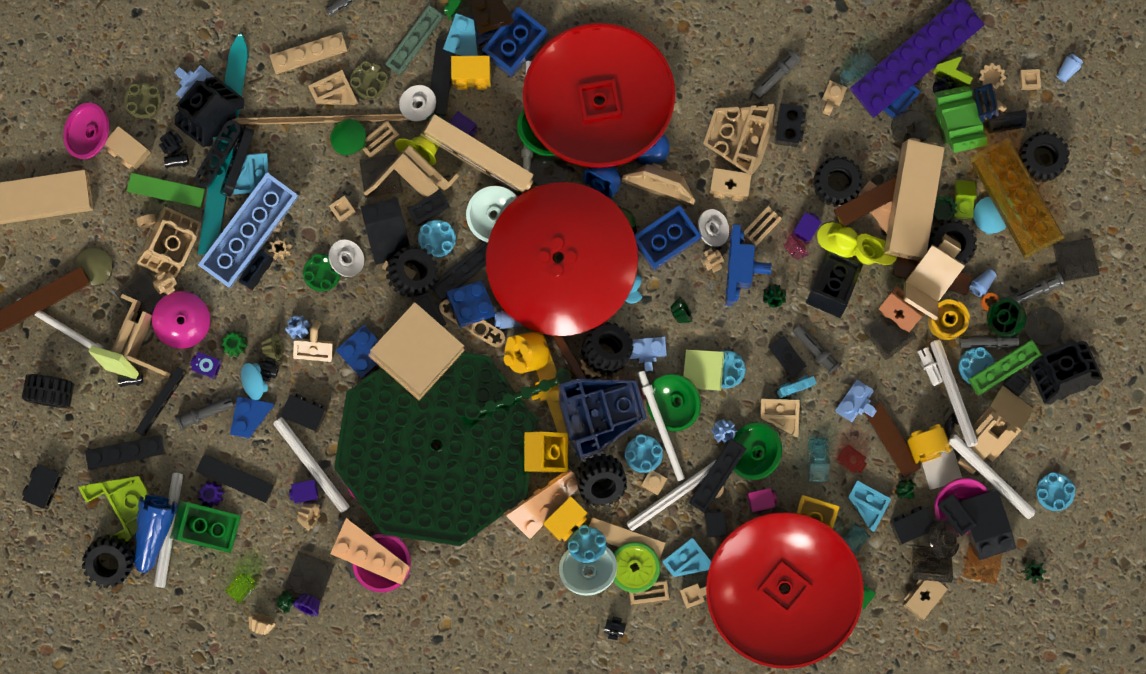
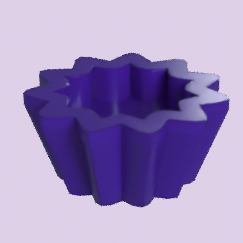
[197,481,225,508]
[292,593,320,617]

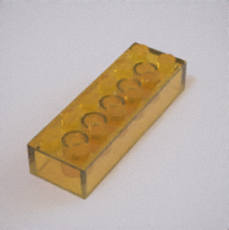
[969,138,1065,259]

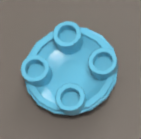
[973,196,1011,234]
[418,220,456,257]
[958,347,995,384]
[719,351,746,389]
[241,363,268,400]
[625,434,663,473]
[1036,473,1075,511]
[568,525,606,563]

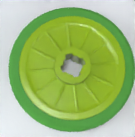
[613,542,660,593]

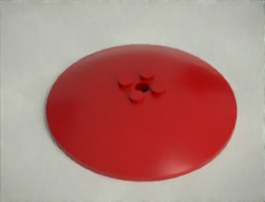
[523,23,675,168]
[486,182,638,336]
[706,512,864,669]

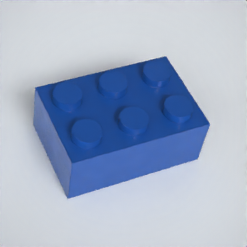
[482,7,548,78]
[635,205,702,272]

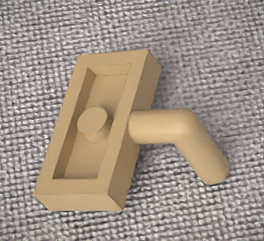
[293,320,333,362]

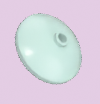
[466,186,517,242]
[559,546,617,595]

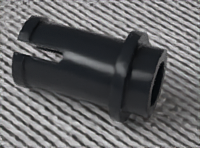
[164,152,189,169]
[118,372,144,387]

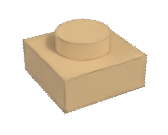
[1020,69,1041,90]
[329,195,355,223]
[641,471,667,496]

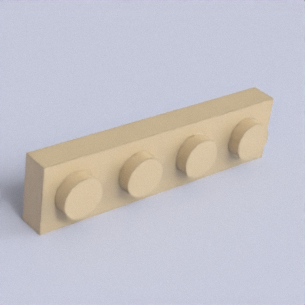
[270,32,348,74]

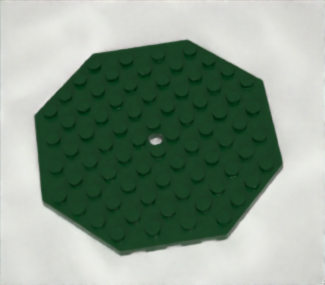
[334,352,538,547]

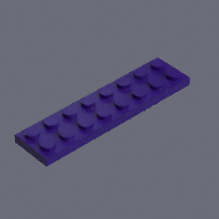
[849,0,985,118]

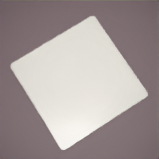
[922,448,962,490]

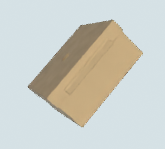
[369,302,464,401]

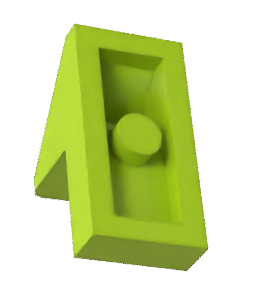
[933,57,973,87]
[953,180,977,219]

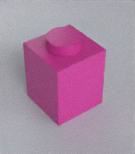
[747,488,778,513]

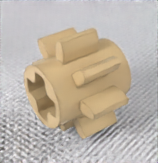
[268,237,292,261]
[701,248,724,273]
[153,271,177,295]

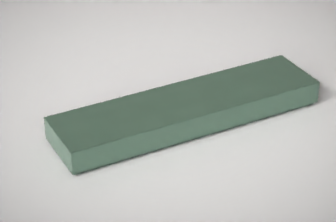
[385,5,445,76]

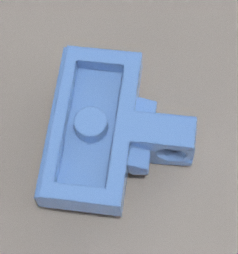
[174,65,214,98]
[629,337,667,373]
[835,380,877,422]

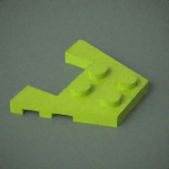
[78,475,150,544]

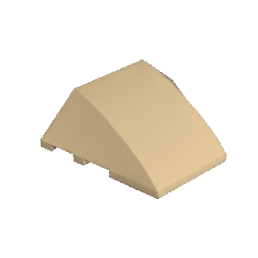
[703,104,775,176]

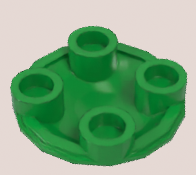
[330,119,366,156]
[303,254,341,292]

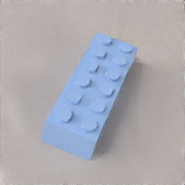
[198,173,299,288]

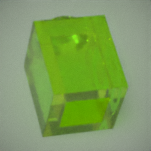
[225,573,257,604]

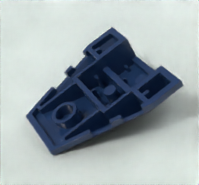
[558,379,647,459]

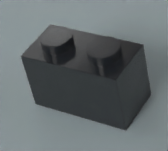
[280,393,327,433]
[22,464,63,510]
[890,506,937,545]

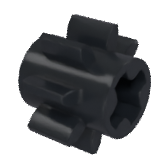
[933,76,957,94]
[159,131,183,155]
[259,357,279,382]
[604,616,626,641]

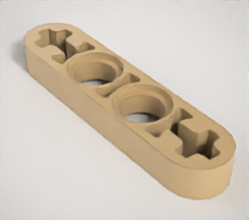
[440,300,505,348]

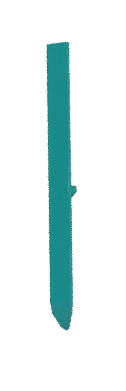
[198,33,248,255]

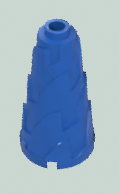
[134,495,178,573]

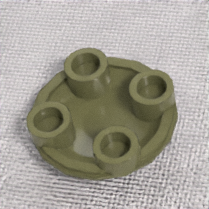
[350,61,388,99]
[124,82,162,119]
[74,248,112,285]

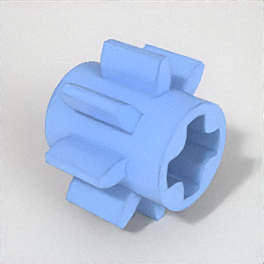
[285,315,311,339]
[711,419,737,444]

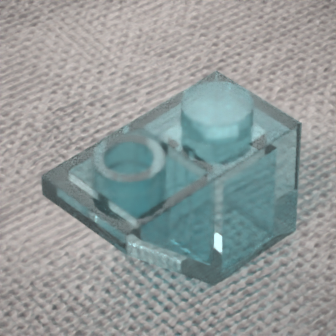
[838,51,879,86]
[808,438,830,482]
[842,523,870,555]

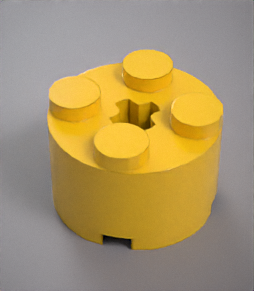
[927,299,970,340]
[504,332,549,373]
[907,424,952,463]

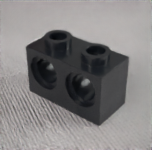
[775,103,806,147]

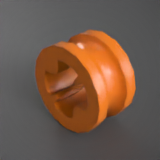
[981,293,999,311]

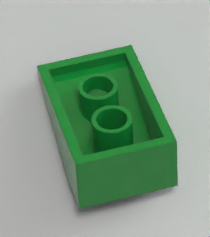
[170,500,241,553]

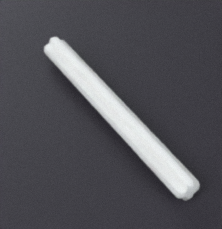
[930,340,978,447]
[273,417,350,513]
[948,435,1035,519]
[626,460,716,531]
[154,473,183,588]

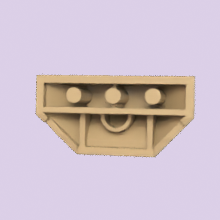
[621,163,695,207]

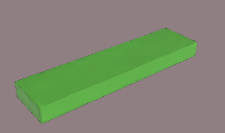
[127,173,206,208]
[968,339,1042,396]

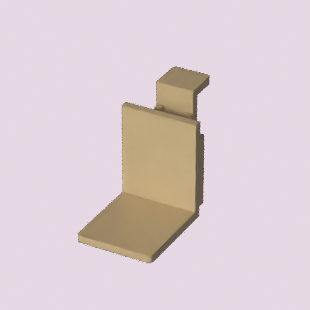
[364,145,459,198]
[904,234,965,320]
[111,294,172,377]
[958,386,1033,474]

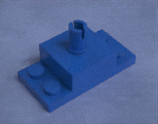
[725,224,772,306]

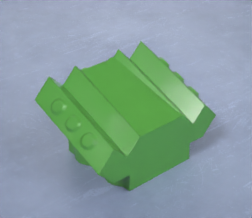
[934,85,988,153]

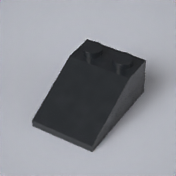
[360,197,410,265]
[806,251,863,318]
[960,488,1016,560]

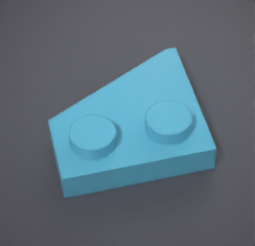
[443,13,478,56]
[232,153,269,194]
[776,375,816,399]
[848,481,891,532]
[662,538,711,577]

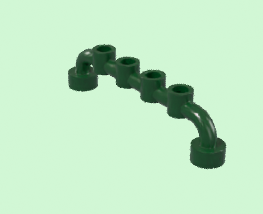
[465,369,571,420]

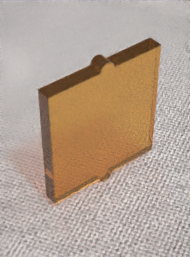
[962,546,1003,585]

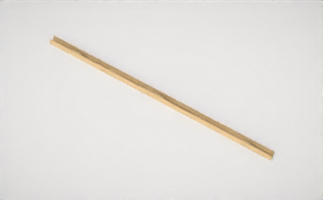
[232,114,427,125]

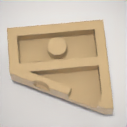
[308,70,358,105]
[760,398,800,437]

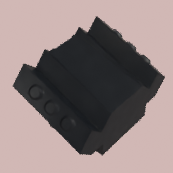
[175,77,244,147]
[1028,341,1103,405]

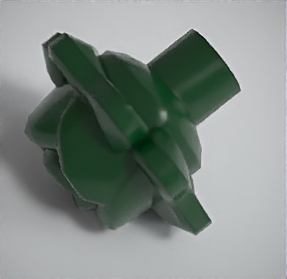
[895,479,916,499]
[277,590,297,614]

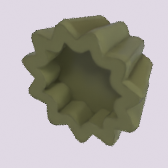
[261,333,284,361]

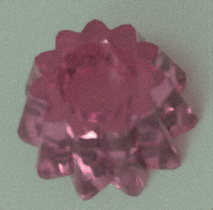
[784,234,809,259]

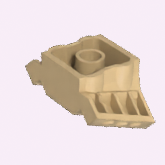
[137,206,201,278]

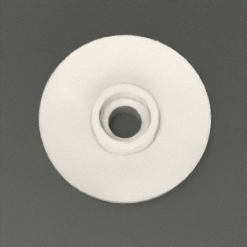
[399,85,437,122]
[698,209,729,247]
[329,240,364,277]

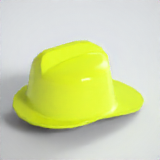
[395,136,439,166]
[817,222,859,258]
[853,234,897,265]

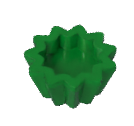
[220,330,248,357]

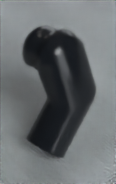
[944,413,959,440]

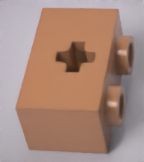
[879,286,924,332]

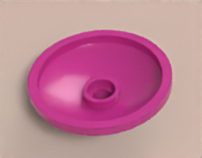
[63,103,109,159]
[152,291,210,349]
[934,478,988,534]
[353,534,411,593]

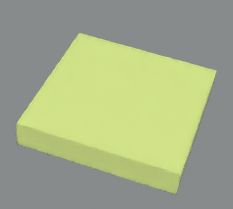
[88,346,139,379]
[683,350,725,391]

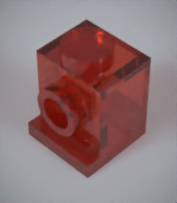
[835,444,867,474]

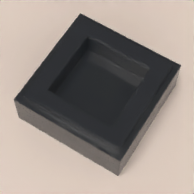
[1003,371,1031,397]

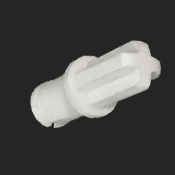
[917,347,943,386]

